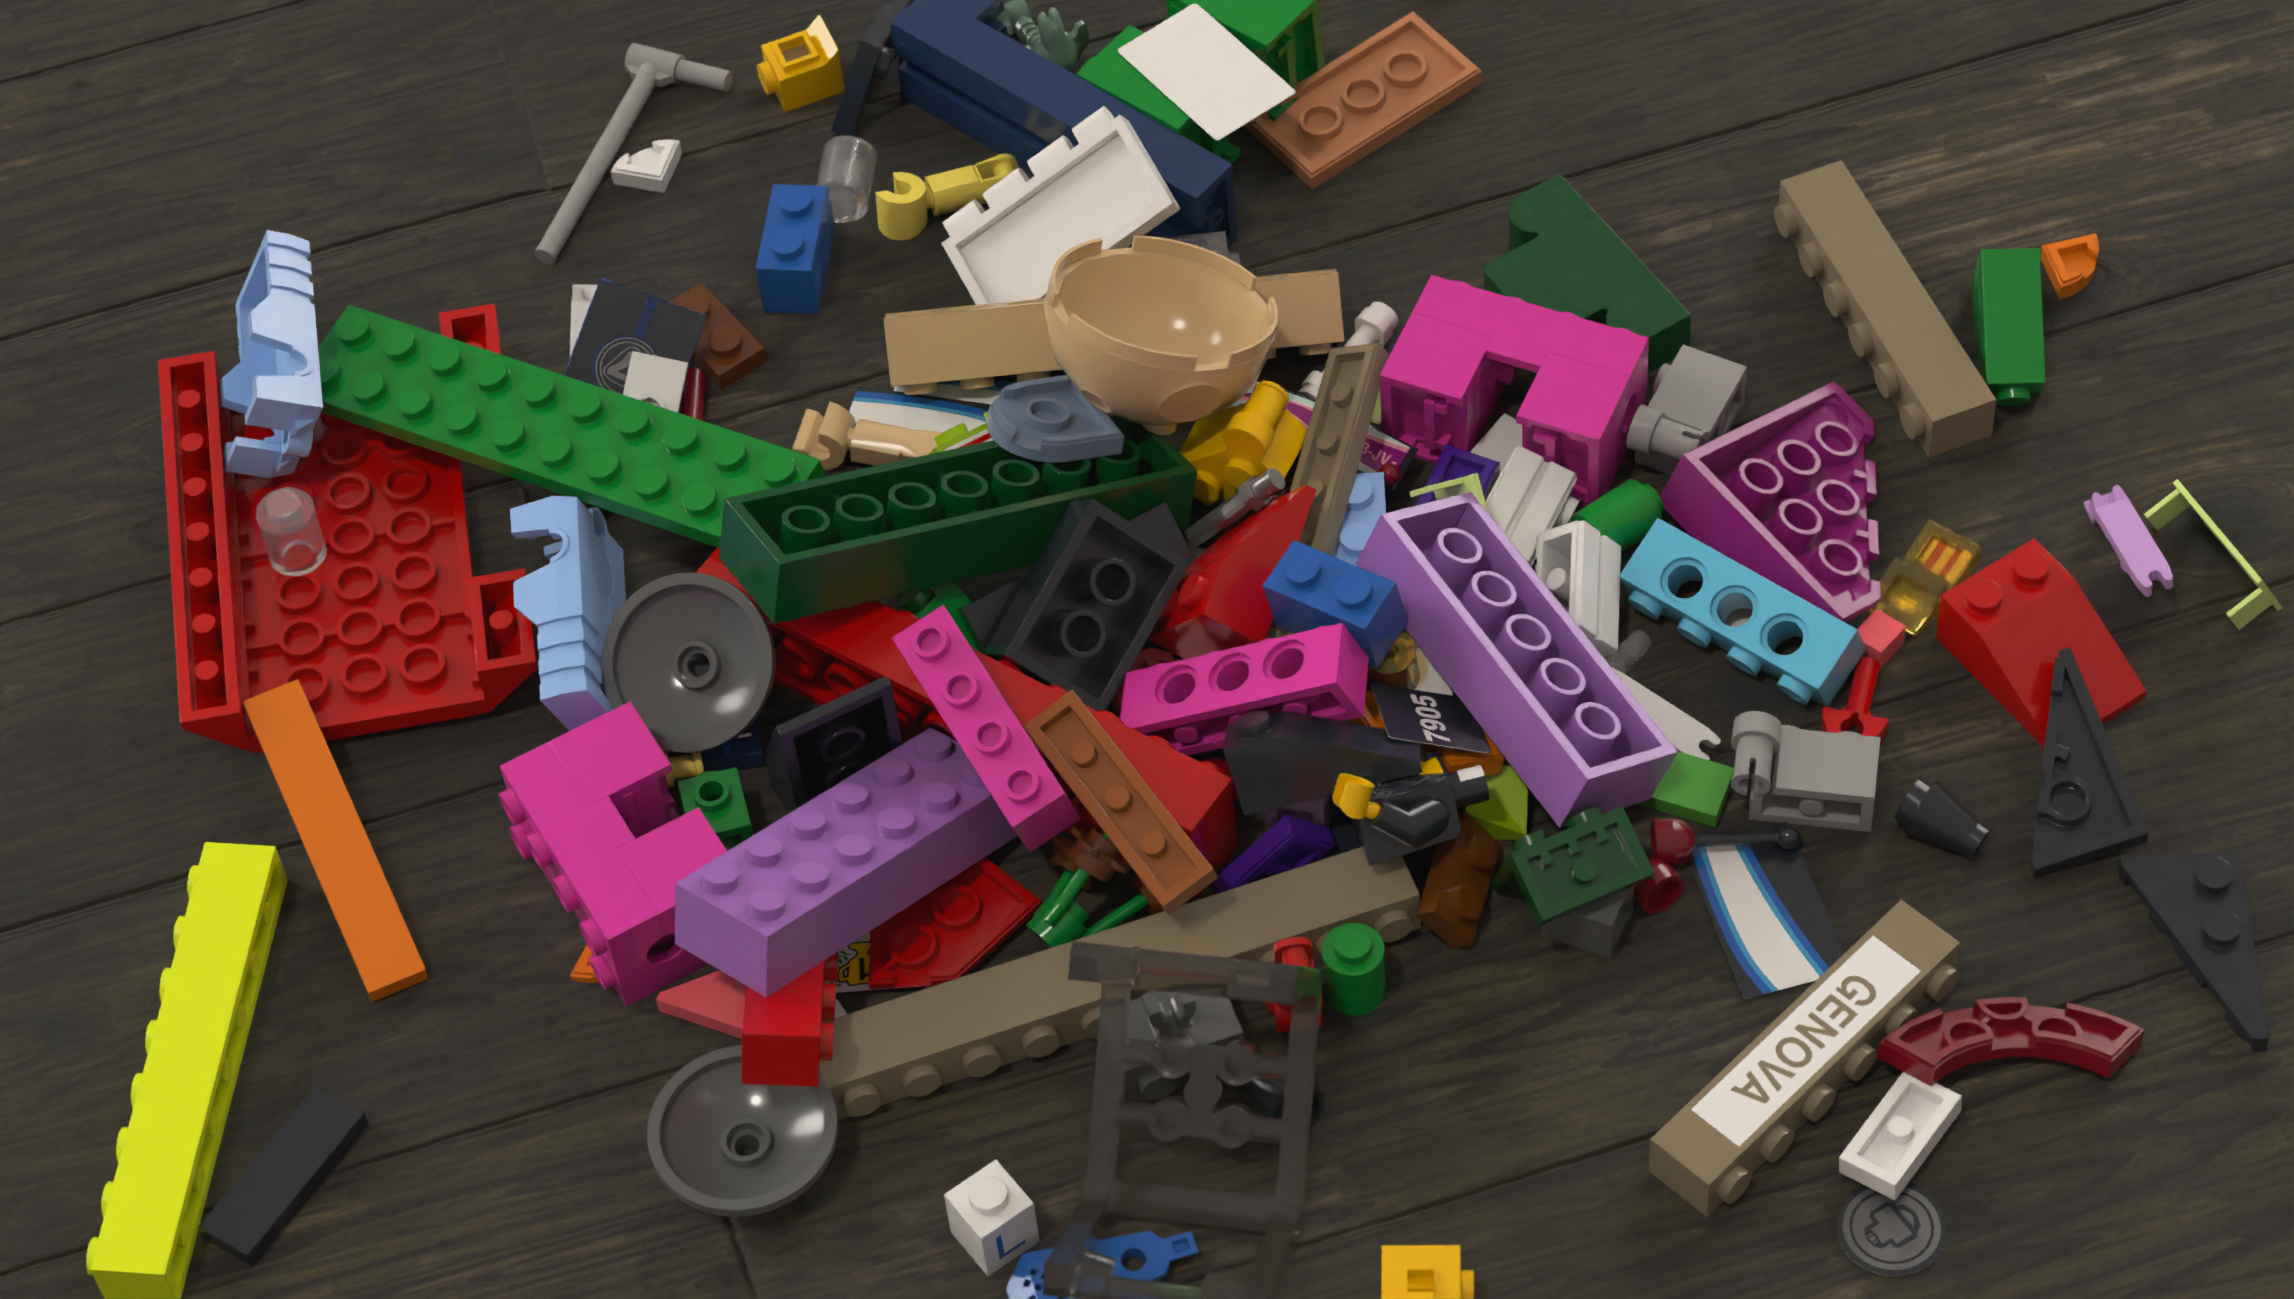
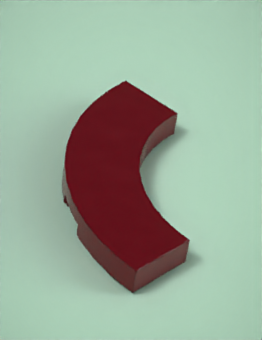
[1877,997,2145,1087]

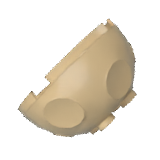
[1043,235,1278,435]

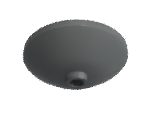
[601,573,776,753]
[647,1045,838,1217]

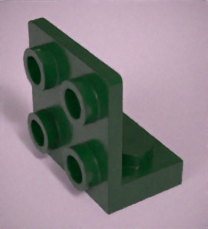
[1491,806,1655,927]

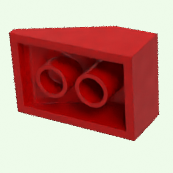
[1147,485,1317,659]
[1936,538,2147,749]

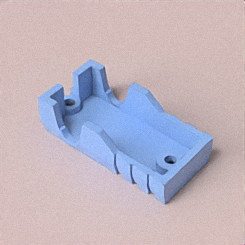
[219,230,323,478]
[510,496,626,731]

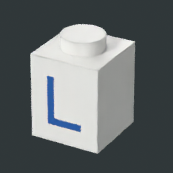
[944,1160,1040,1277]

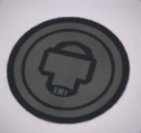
[1836,1182,1947,1276]

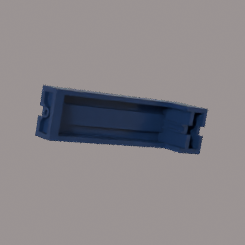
[890,0,1238,255]

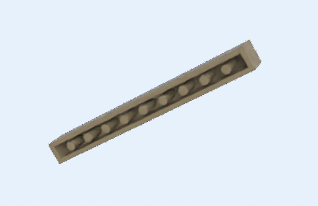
[819,847,1421,1120]

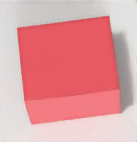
[1857,608,1906,669]

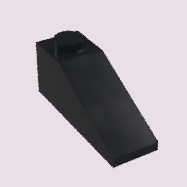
[1223,711,1425,816]

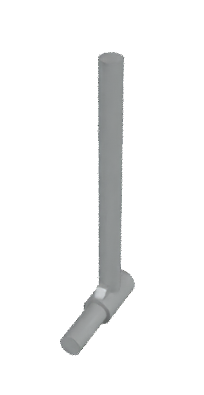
[534,43,733,265]

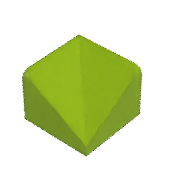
[1465,764,1529,840]

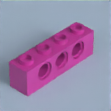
[892,605,1082,852]
[1120,623,1369,756]

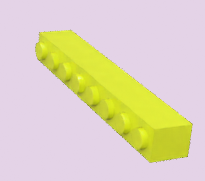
[86,842,288,1299]

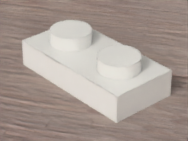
[1839,1072,1962,1200]

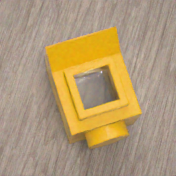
[757,14,845,112]

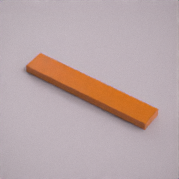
[242,679,429,1003]

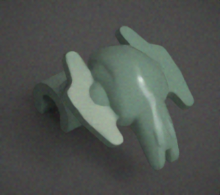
[998,0,1089,72]

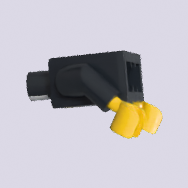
[1332,750,1490,866]

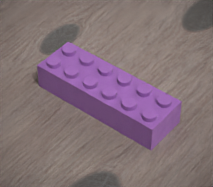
[1356,492,1678,828]
[675,728,1018,998]

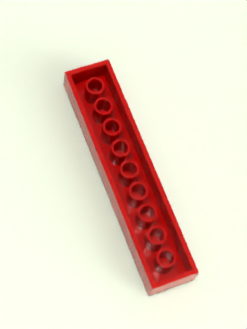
[696,548,1238,900]

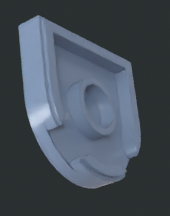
[987,375,1125,463]

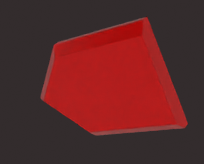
[869,857,1042,989]

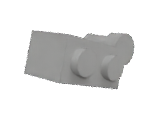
[1626,345,1747,475]
[1731,711,1881,832]

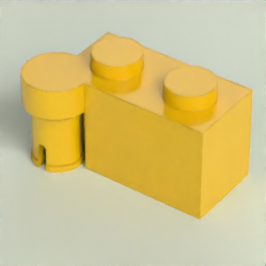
[1179,380,1307,506]

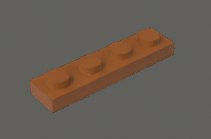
[1023,689,1218,915]

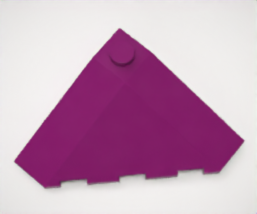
[1660,381,1881,623]

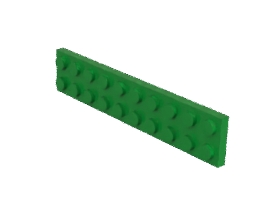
[318,305,826,548]

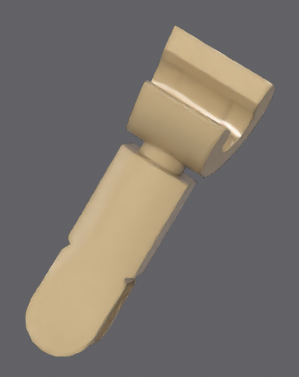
[792,402,942,470]

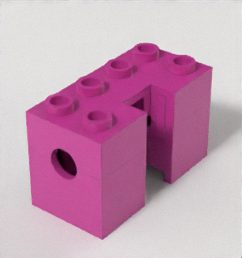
[1379,275,1649,508]
[498,702,727,1007]

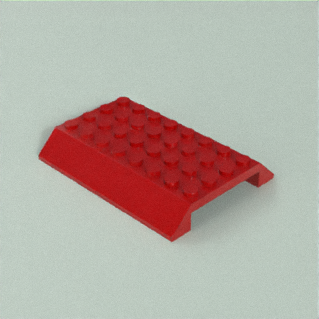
[158,303,538,753]

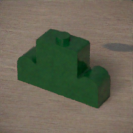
[1484,174,1691,373]

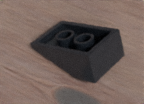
[765,676,902,814]

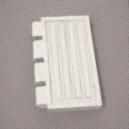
[941,106,1181,305]

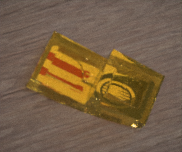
[1868,519,1982,637]

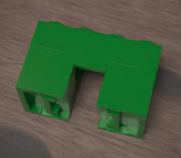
[1076,0,1325,164]

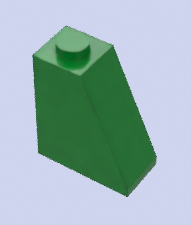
[1970,248,2046,406]

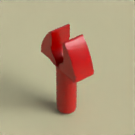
[1821,657,1889,745]

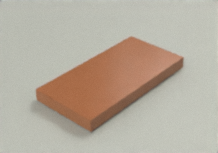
[1244,12,1482,190]

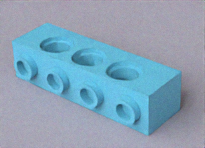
[1619,518,1866,707]

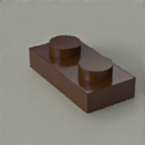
[668,283,767,390]
[1416,810,1501,949]

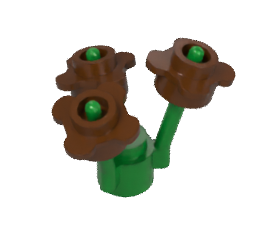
[1026,825,1165,948]

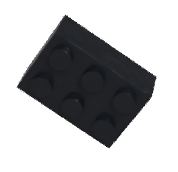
[983,499,1191,711]

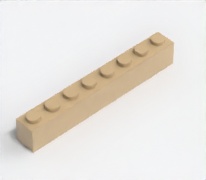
[884,269,1344,395]

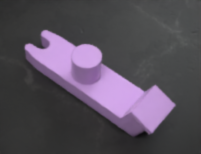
[2083,485,2173,597]

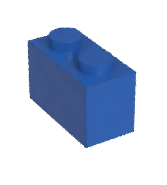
[756,184,835,314]
[1262,540,1408,669]

